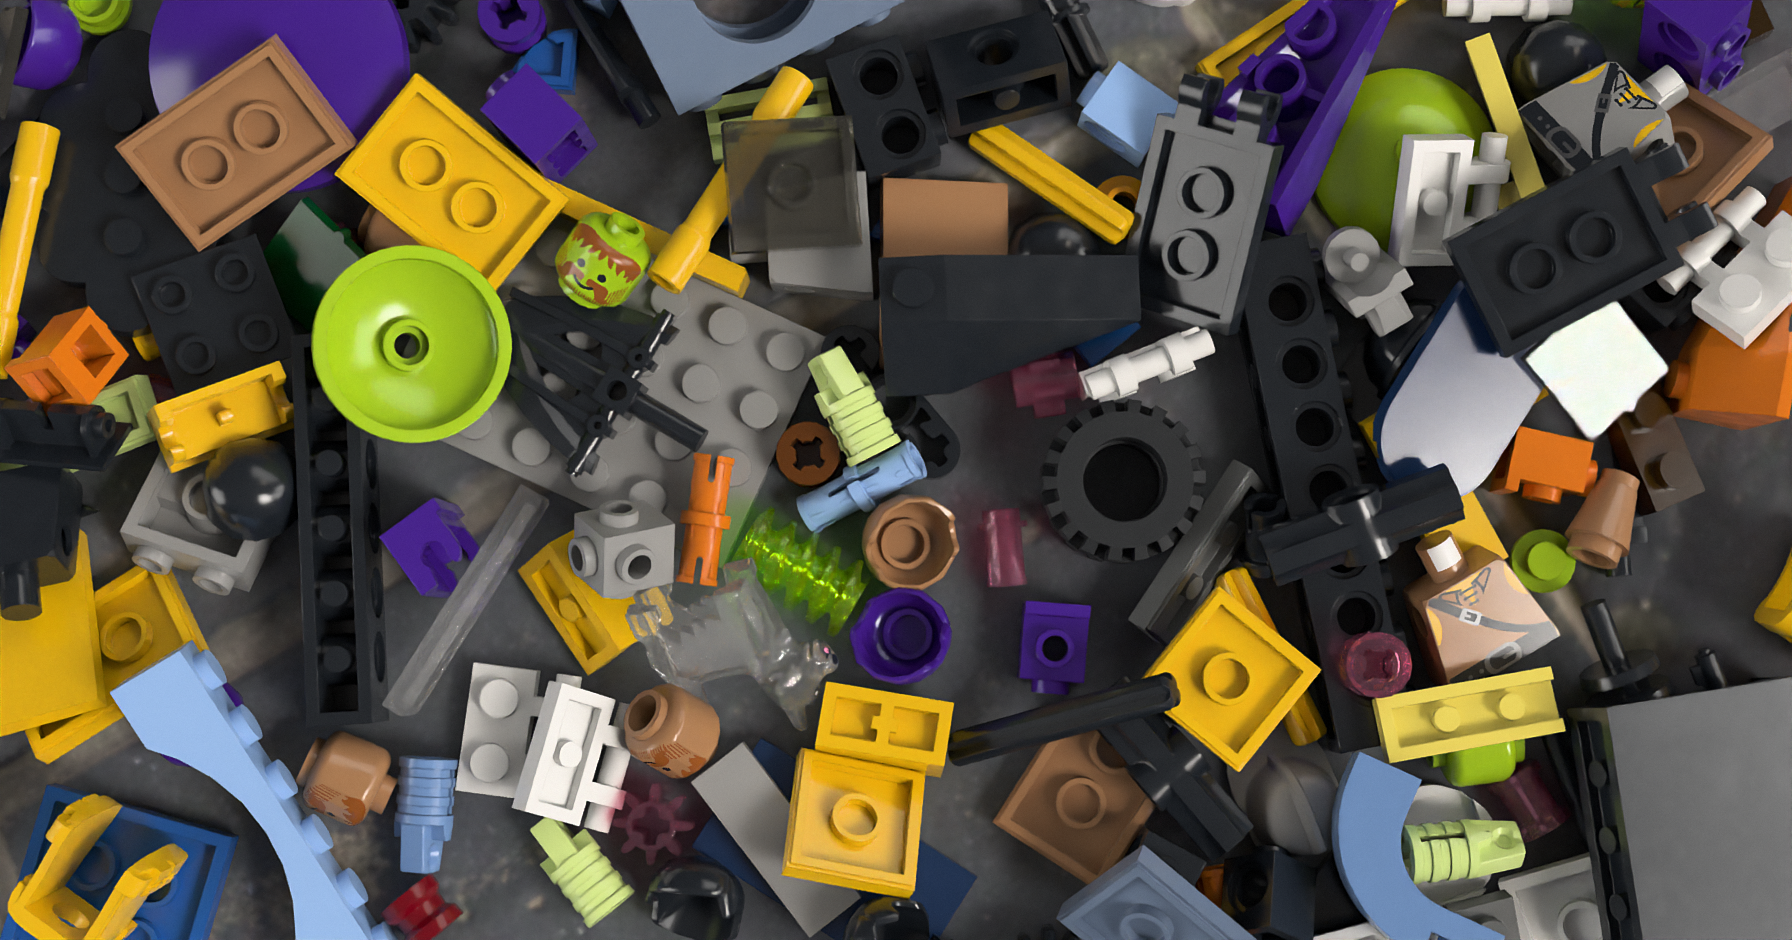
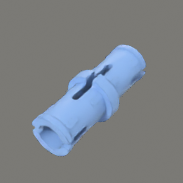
[796,440,927,534]

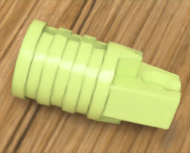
[808,346,901,467]
[530,817,635,928]
[1401,819,1526,884]

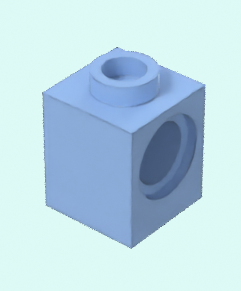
[1076,60,1178,168]

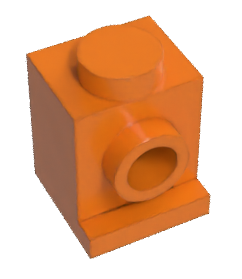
[4,306,129,416]
[1489,426,1598,505]

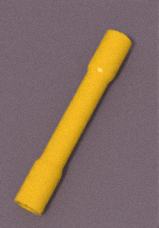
[647,66,814,294]
[0,121,61,379]

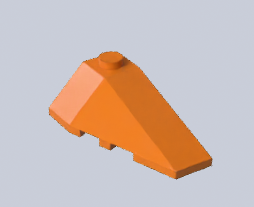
[1664,176,1792,431]

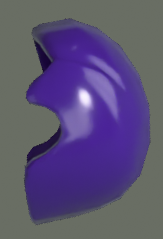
[2,0,83,90]
[849,587,952,686]

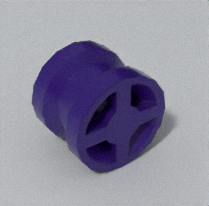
[477,0,548,55]

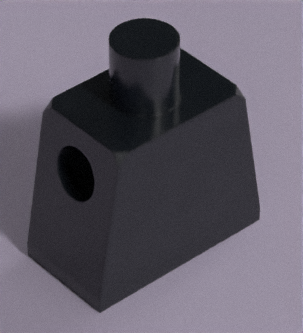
[0,465,83,621]

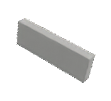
[691,741,862,938]

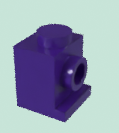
[1017,600,1091,695]

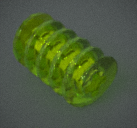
[728,506,871,637]

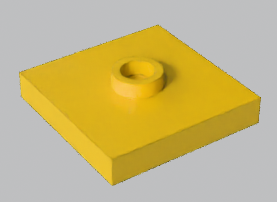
[1141,586,1321,772]
[781,747,926,899]

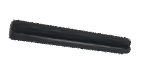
[947,672,1181,767]

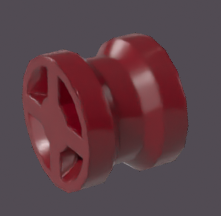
[380,873,464,940]

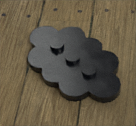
[37,29,225,338]

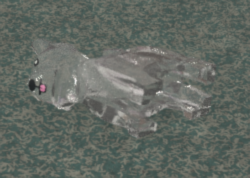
[625,557,839,731]

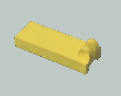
[1465,32,1545,211]
[1372,666,1566,764]

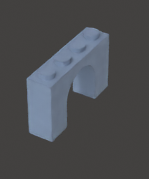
[619,0,904,116]

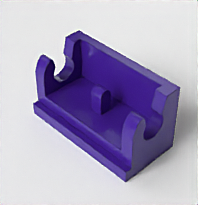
[379,497,483,598]

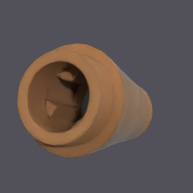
[1565,468,1640,569]

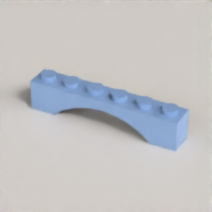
[110,640,399,940]

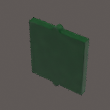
[263,197,367,334]

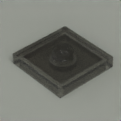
[721,115,863,255]

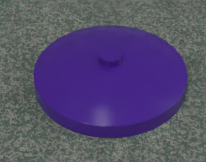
[149,0,410,194]

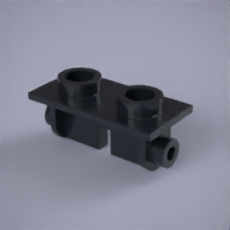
[0,397,133,472]

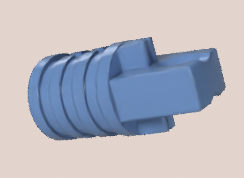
[394,756,458,874]

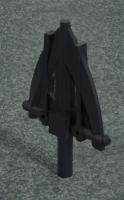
[501,287,709,478]

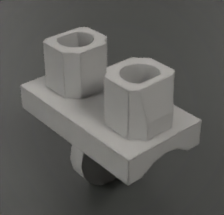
[1322,226,1413,337]

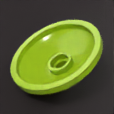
[1314,68,1493,254]
[311,245,512,443]

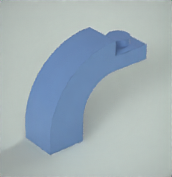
[1331,752,1505,940]

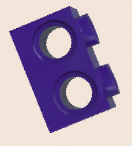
[1637,0,1753,95]
[480,63,598,184]

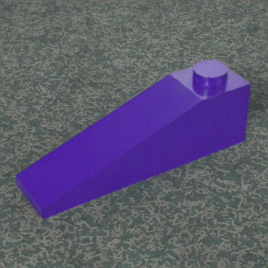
[1212,0,1397,237]

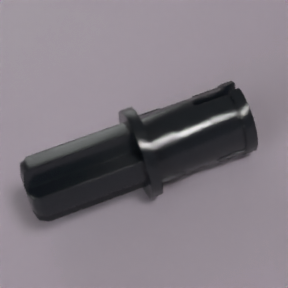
[1037,0,1108,80]

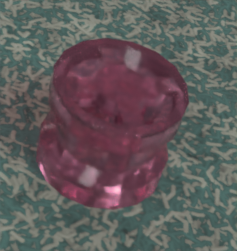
[1336,632,1412,698]

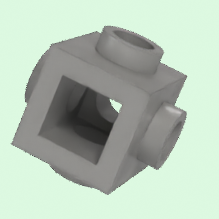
[568,500,675,599]

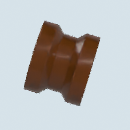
[776,421,841,488]

